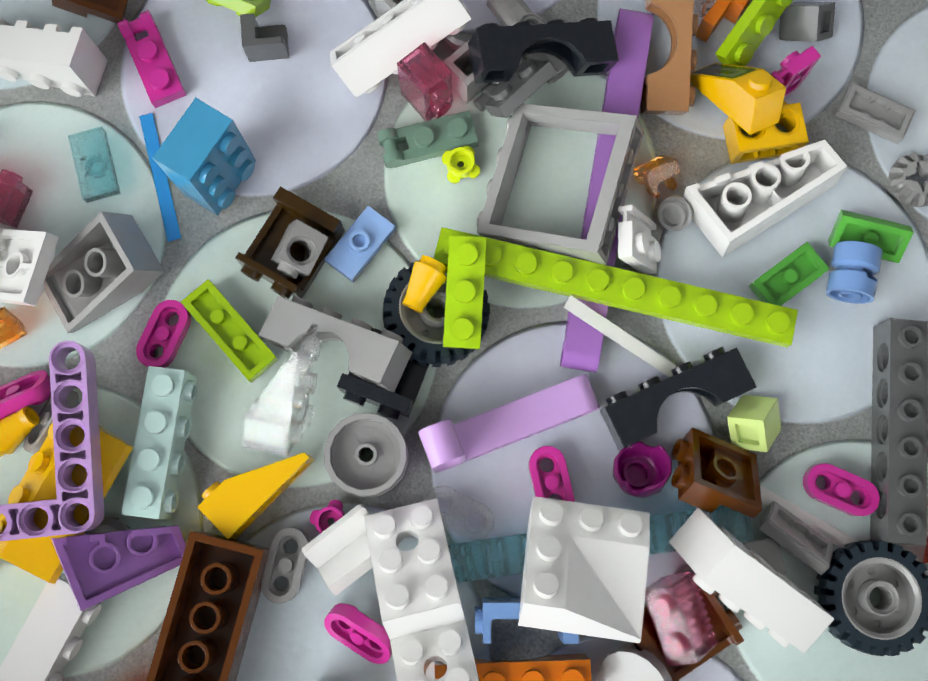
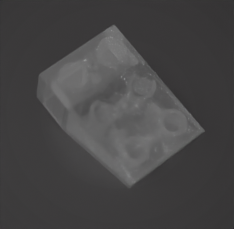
[242,324,322,457]

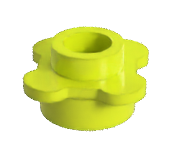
[442,146,480,184]

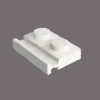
[618,205,661,274]

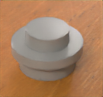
[658,196,693,231]

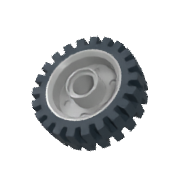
[383,260,490,367]
[814,540,928,656]

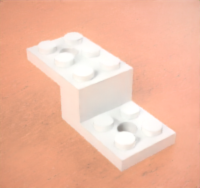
[0,228,59,307]
[364,498,479,681]

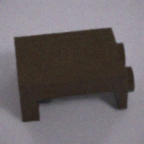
[235,186,345,300]

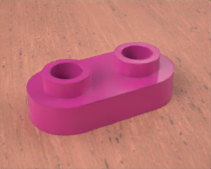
[136,300,191,368]
[0,370,51,420]
[528,446,575,502]
[803,463,880,516]
[324,603,392,664]

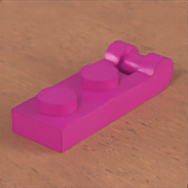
[117,10,186,108]

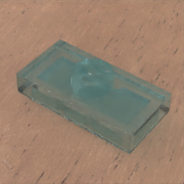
[68,126,121,203]

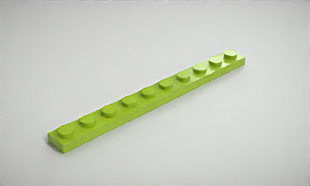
[433,227,798,348]

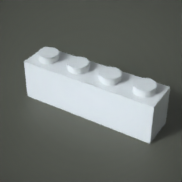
[330,0,471,98]
[0,573,102,681]

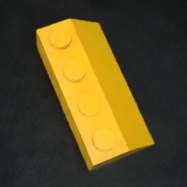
[0,423,133,584]

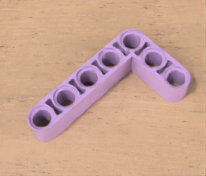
[0,341,104,541]
[418,374,600,473]

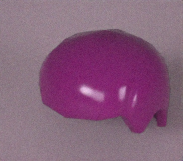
[613,441,672,498]

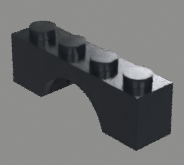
[468,18,619,84]
[600,347,757,450]

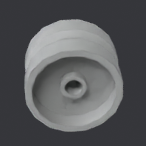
[324,413,410,497]

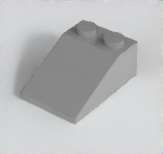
[44,211,165,333]

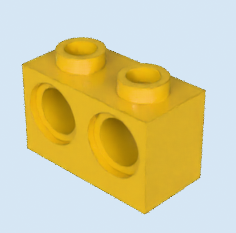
[723,101,809,164]

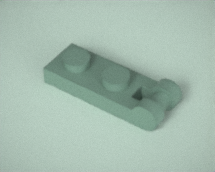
[377,110,478,168]

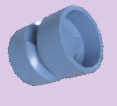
[826,241,883,304]

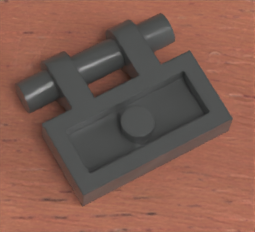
[474,57,557,118]

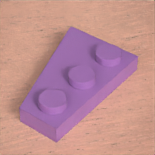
[51,525,186,611]

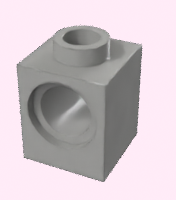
[271,219,328,279]

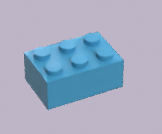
[152,97,256,216]

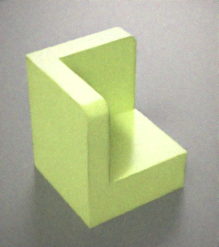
[727,395,781,452]

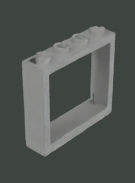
[477,103,644,265]

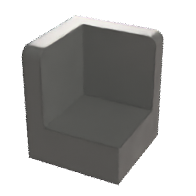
[779,1,835,42]
[240,13,289,62]

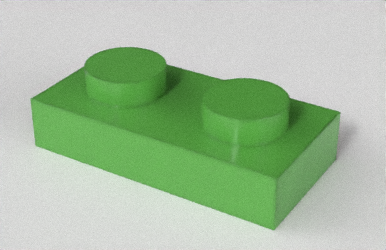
[828,209,914,263]
[749,242,830,306]

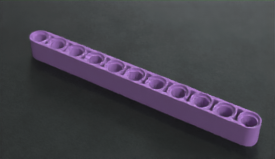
[560,8,654,373]

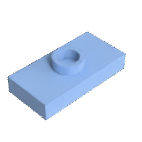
[324,206,396,283]

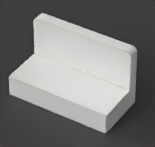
[302,504,373,596]

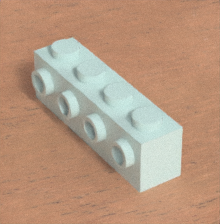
[121,366,197,520]

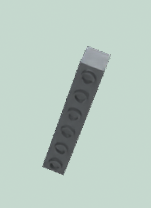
[870,318,928,546]

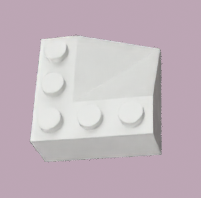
[518,496,650,643]

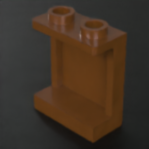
[633,573,744,681]

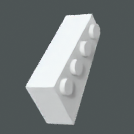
[0,18,108,97]
[683,140,847,258]
[669,508,834,653]

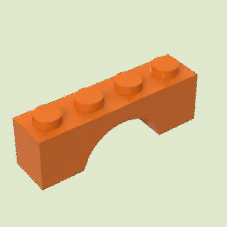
[434,654,592,681]

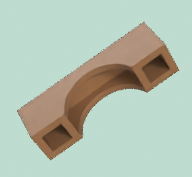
[641,0,698,115]

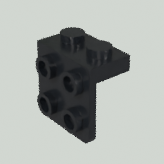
[337,328,430,420]

